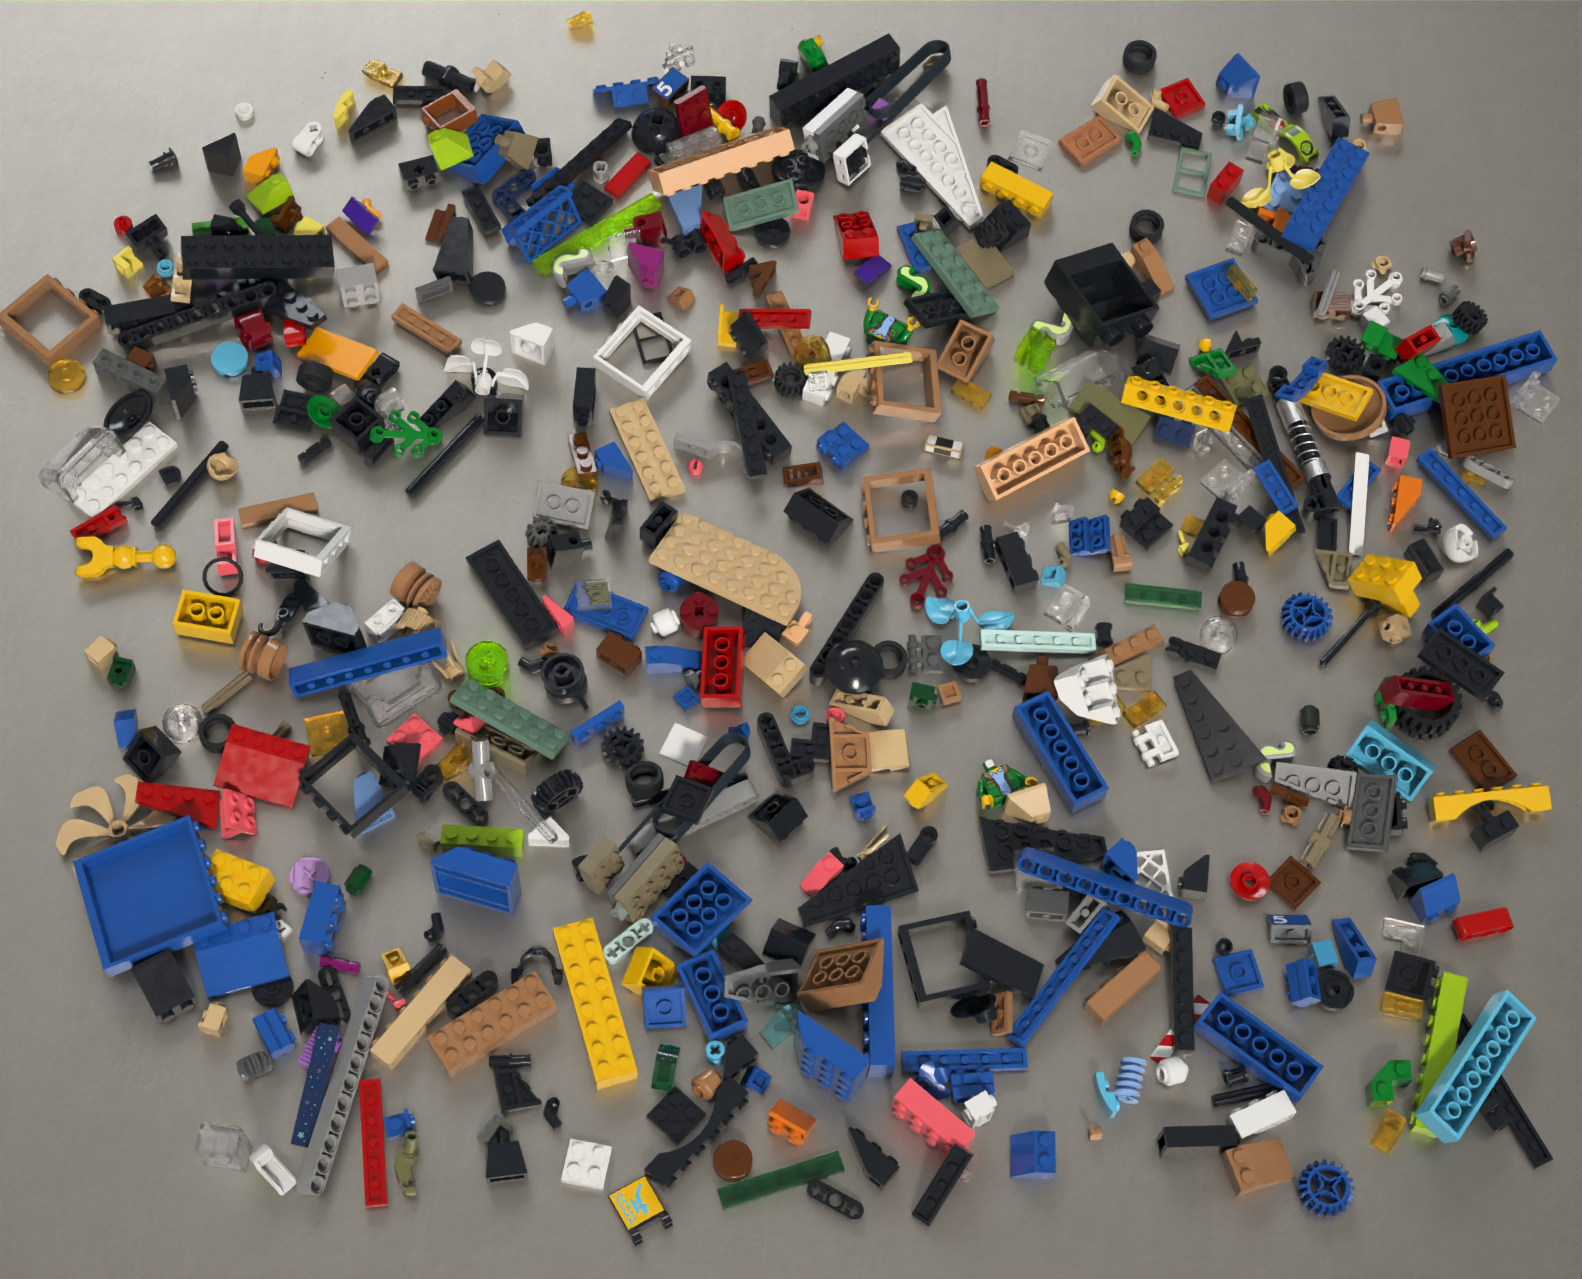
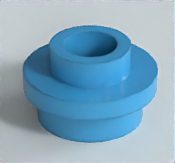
[790,705,810,725]

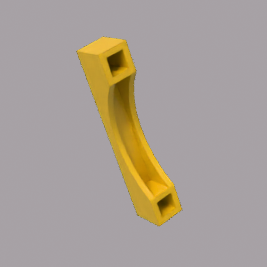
[1427,783,1552,822]

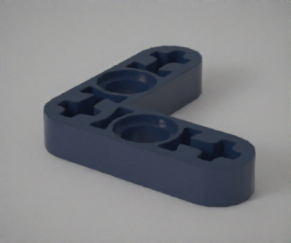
[492,170,536,221]

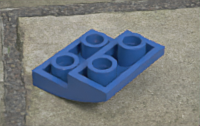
[1069,514,1111,556]

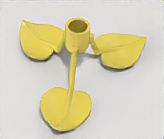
[1240,147,1321,208]

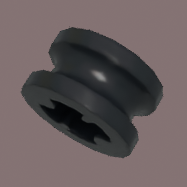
[901,490,918,509]

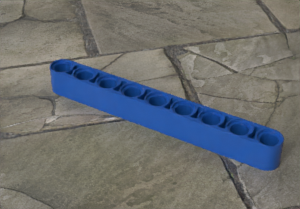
[1017,847,1193,928]

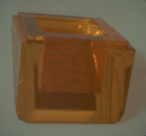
[142,274,171,298]

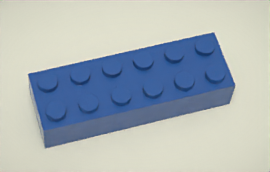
[1012,691,1109,814]
[1194,991,1324,1105]

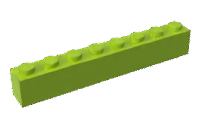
[1409,971,1468,1138]

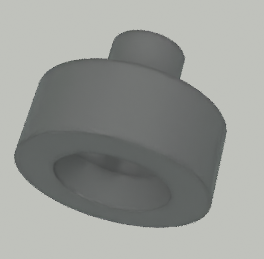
[683,669,701,690]

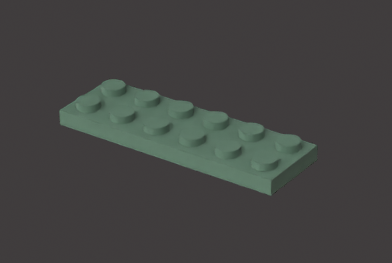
[911,229,1000,318]
[449,677,571,760]

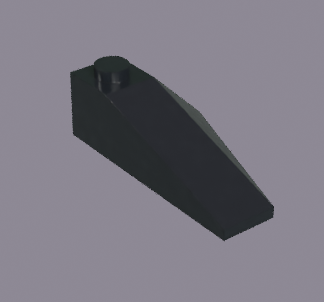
[1055,910,1146,971]

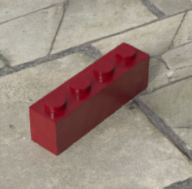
[1378,675,1455,711]

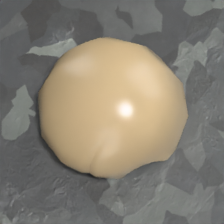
[206,452,238,481]

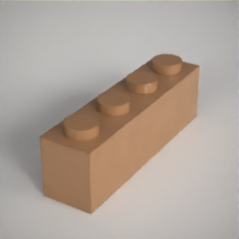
[1083,951,1162,1026]

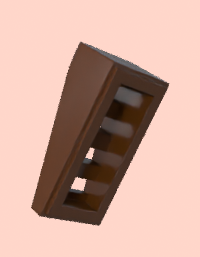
[783,461,824,486]

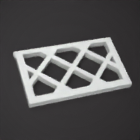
[1135,849,1173,908]

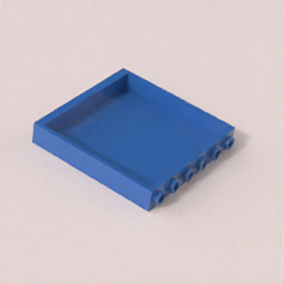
[73,815,229,977]

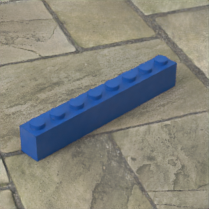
[289,627,448,698]

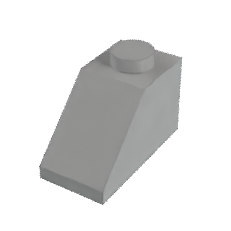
[1065,895,1111,935]

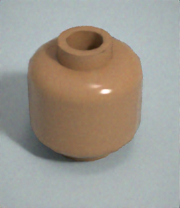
[691,1068,722,1100]

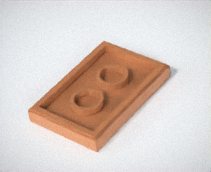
[1058,115,1122,167]

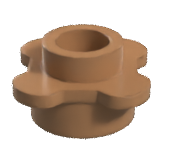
[539,642,560,659]
[1280,805,1302,826]
[1338,805,1352,827]

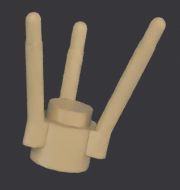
[430,641,465,681]
[857,825,889,862]

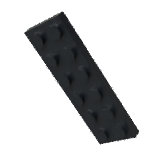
[465,540,559,649]

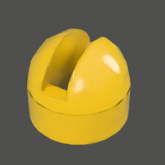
[1198,338,1212,353]
[1108,488,1125,504]

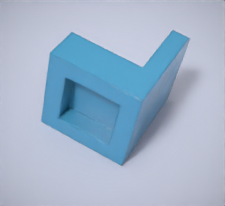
[1307,939,1339,969]

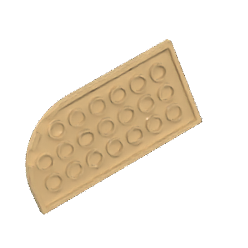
[648,511,802,626]

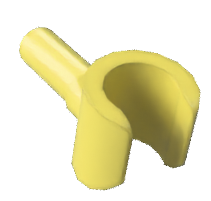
[1177,530,1190,556]

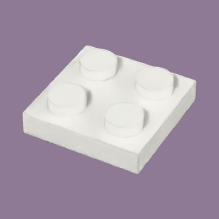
[561,1138,612,1190]

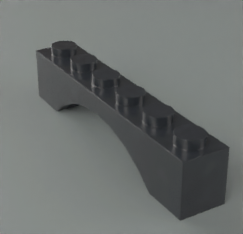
[644,1077,749,1191]

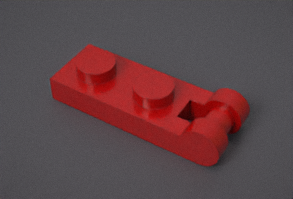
[70,505,128,541]

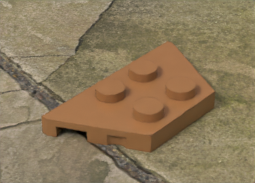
[828,717,872,792]

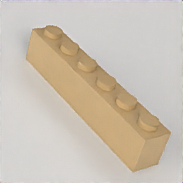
[370,955,472,1071]

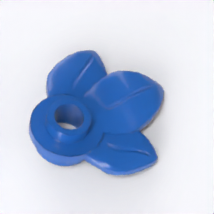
[914,1060,952,1100]

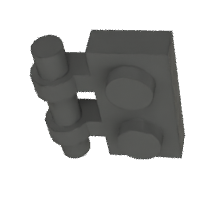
[907,634,943,674]

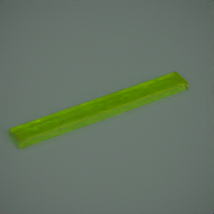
[532,193,662,277]

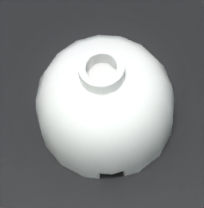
[1441,524,1478,563]

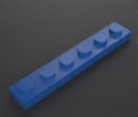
[1415,448,1507,541]
[901,1048,1028,1074]

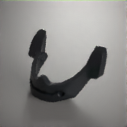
[511,946,563,985]

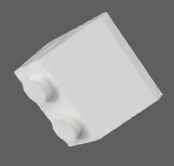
[510,322,554,365]

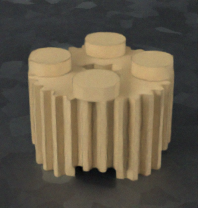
[395,607,442,638]

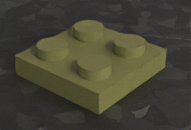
[1218,364,1269,408]

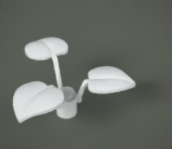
[444,338,529,395]

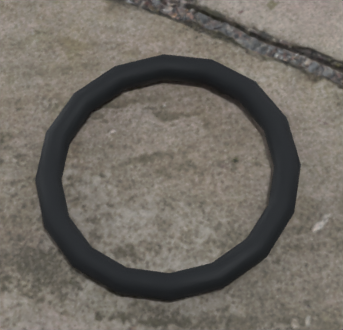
[202,557,243,597]

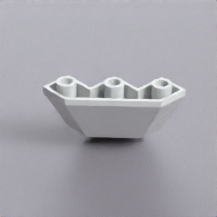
[1054,654,1121,725]

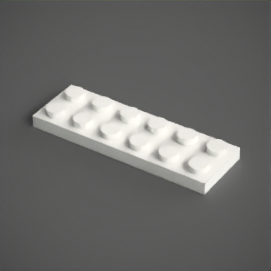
[67,422,178,519]

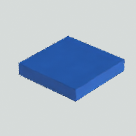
[1212,949,1264,997]
[643,985,687,1029]

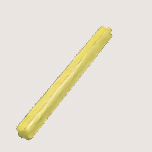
[804,352,913,375]

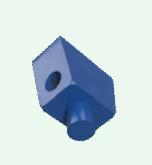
[562,268,607,312]

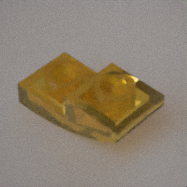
[1122,691,1167,729]

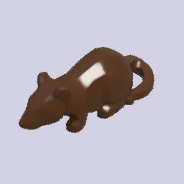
[1108,426,1135,481]

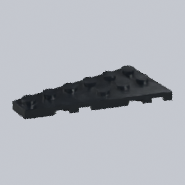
[797,833,919,928]

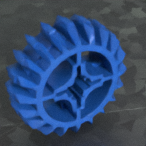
[1280,592,1333,642]
[1297,1159,1355,1218]

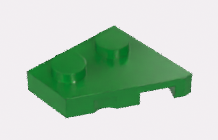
[1189,348,1236,379]
[1374,676,1397,728]

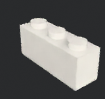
[1226,1090,1296,1143]

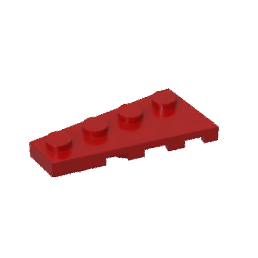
[135,781,220,830]

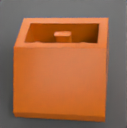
[767,1099,817,1146]

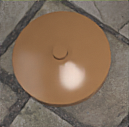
[1311,375,1387,441]

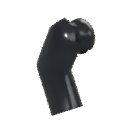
[829,847,857,871]
[824,918,856,938]

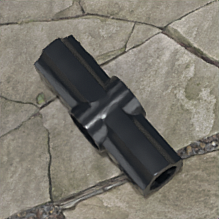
[422,61,476,94]

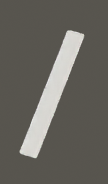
[1349,452,1369,556]

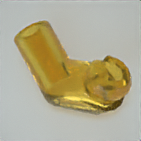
[1459,471,1486,486]

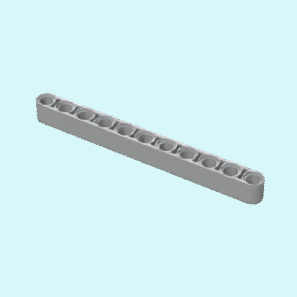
[296,975,390,1195]

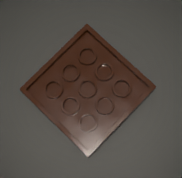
[1438,375,1516,459]

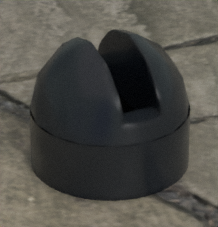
[1211,111,1226,126]
[1215,938,1233,956]

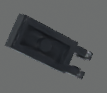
[1165,637,1222,673]

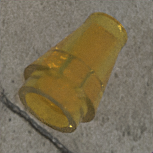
[567,10,594,30]

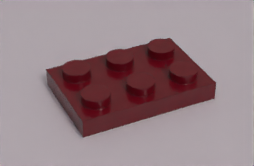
[673,85,715,146]

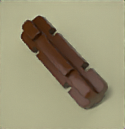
[1008,390,1045,406]

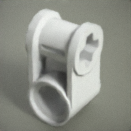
[292,121,324,157]

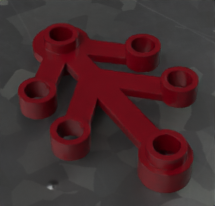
[899,544,953,609]

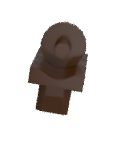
[270,196,303,233]
[527,547,547,583]

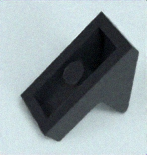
[1225,330,1261,360]

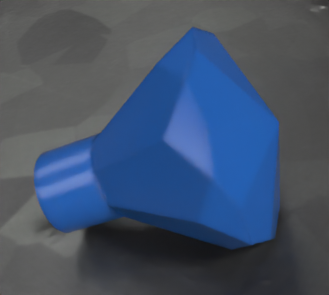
[728,722,750,740]

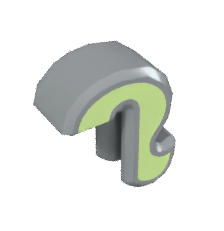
[552,249,596,288]
[1028,313,1073,346]
[1252,740,1297,783]

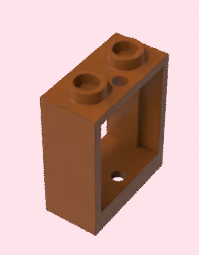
[421,89,478,132]

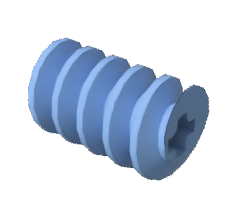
[1114,1057,1147,1104]

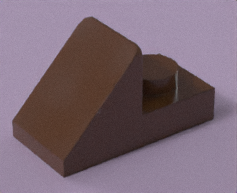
[748,260,777,298]

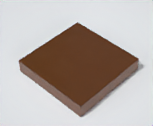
[1269,856,1321,911]

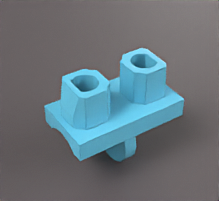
[1226,104,1256,141]

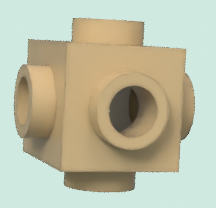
[1378,613,1412,644]

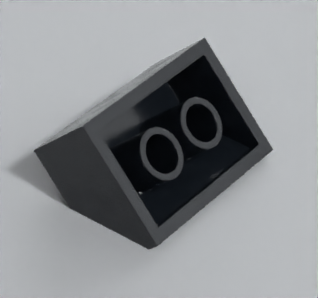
[783,488,854,544]

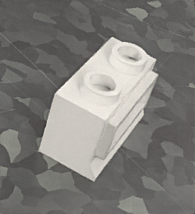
[364,598,405,644]
[960,1090,997,1130]

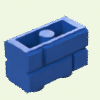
[1285,958,1321,1007]
[252,1008,296,1060]
[949,1068,995,1103]

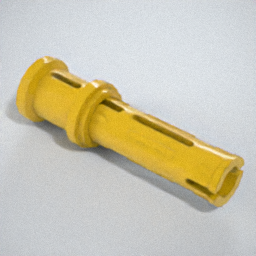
[710,106,740,142]

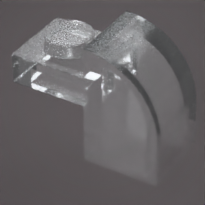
[374,387,405,430]

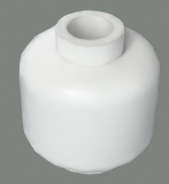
[650,608,681,637]
[1156,1057,1188,1086]

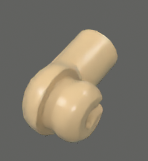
[1150,88,1169,112]

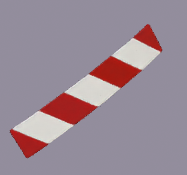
[1150,994,1210,1064]

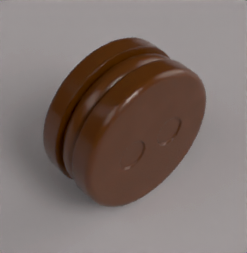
[1217,581,1255,619]
[713,1140,753,1182]

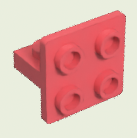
[219,789,257,839]

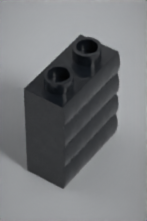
[1044,242,1159,348]

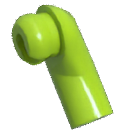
[1090,431,1106,453]
[1472,619,1499,634]

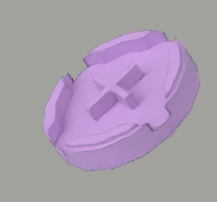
[289,856,331,897]

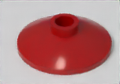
[716,100,747,131]
[1230,862,1270,901]

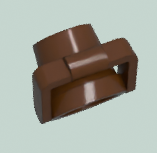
[1449,229,1478,262]

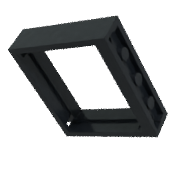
[298,731,409,839]
[897,910,993,1009]

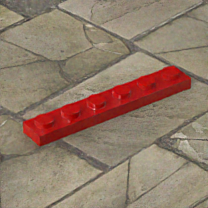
[359,1078,388,1208]

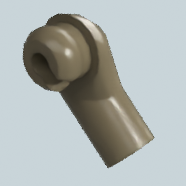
[1055,542,1072,569]

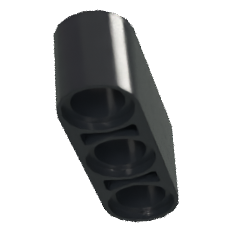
[446,970,499,1020]

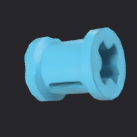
[706,1040,725,1064]

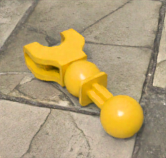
[75,537,177,578]

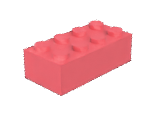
[891,1078,976,1158]

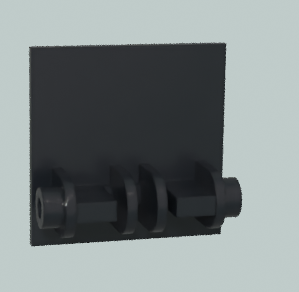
[743,608,783,647]

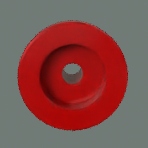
[114,216,133,235]

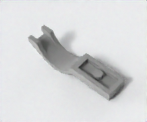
[674,432,746,472]

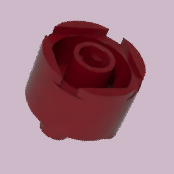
[234,308,273,352]
[680,592,719,638]

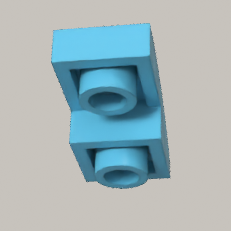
[1093,1072,1120,1118]

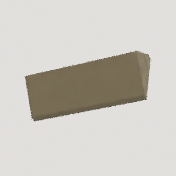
[455,725,541,778]

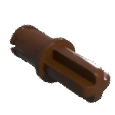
[1270,782,1310,808]

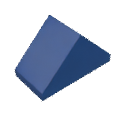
[113,709,138,749]

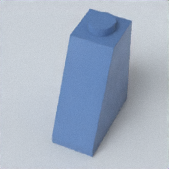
[667,185,702,238]
[353,771,395,836]

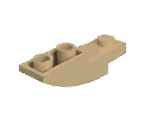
[171,252,192,303]

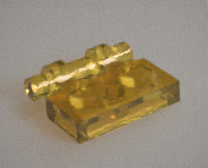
[1135,458,1184,504]

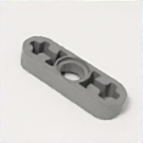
[1461,455,1515,489]

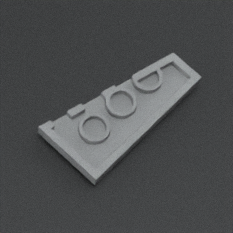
[1274,761,1357,809]

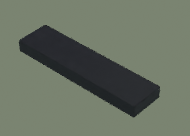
[911,1143,974,1226]

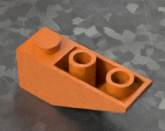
[1387,475,1422,532]

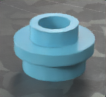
[157,259,174,277]

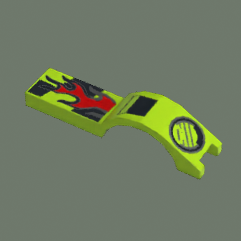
[1251,102,1319,165]

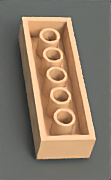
[972,417,1090,501]

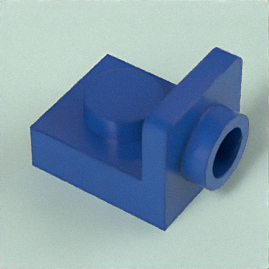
[255,350,282,378]
[849,792,876,821]
[383,1108,416,1140]

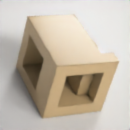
[198,1002,229,1037]

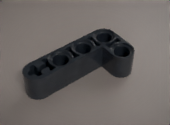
[757,712,815,788]

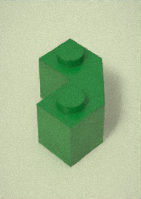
[1360,321,1404,364]
[1365,1060,1413,1108]

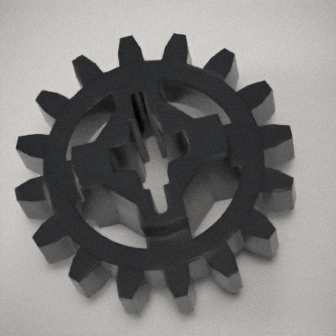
[1325,335,1366,373]
[601,726,644,769]

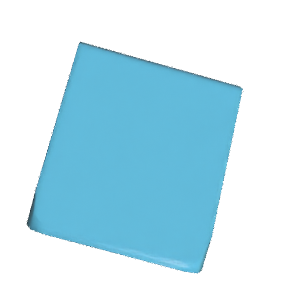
[1041,565,1066,588]

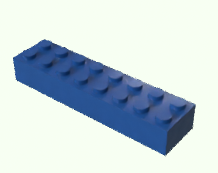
[1281,137,1370,253]
[860,905,896,1078]

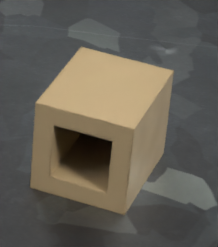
[84,635,119,671]

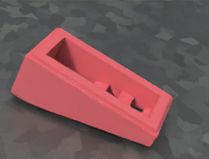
[542,595,574,636]

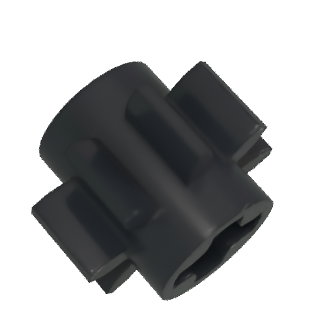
[1392,413,1416,437]
[437,711,460,736]

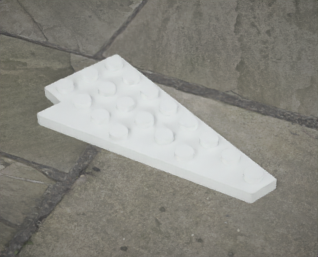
[880,103,984,230]

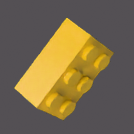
[1348,553,1422,605]
[172,589,244,644]
[210,849,276,915]

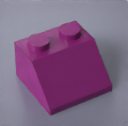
[628,242,664,289]

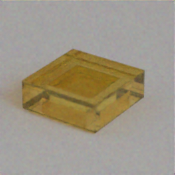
[1180,513,1205,538]

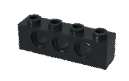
[1184,497,1238,574]

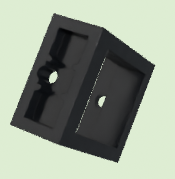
[573,367,596,427]

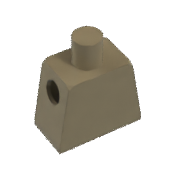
[495,130,538,170]

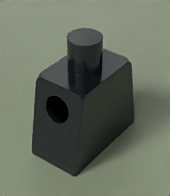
[239,366,277,411]
[547,532,592,570]
[486,1131,528,1184]

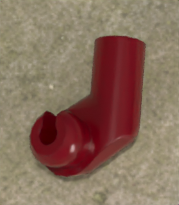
[1253,785,1272,814]

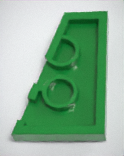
[1392,353,1449,404]

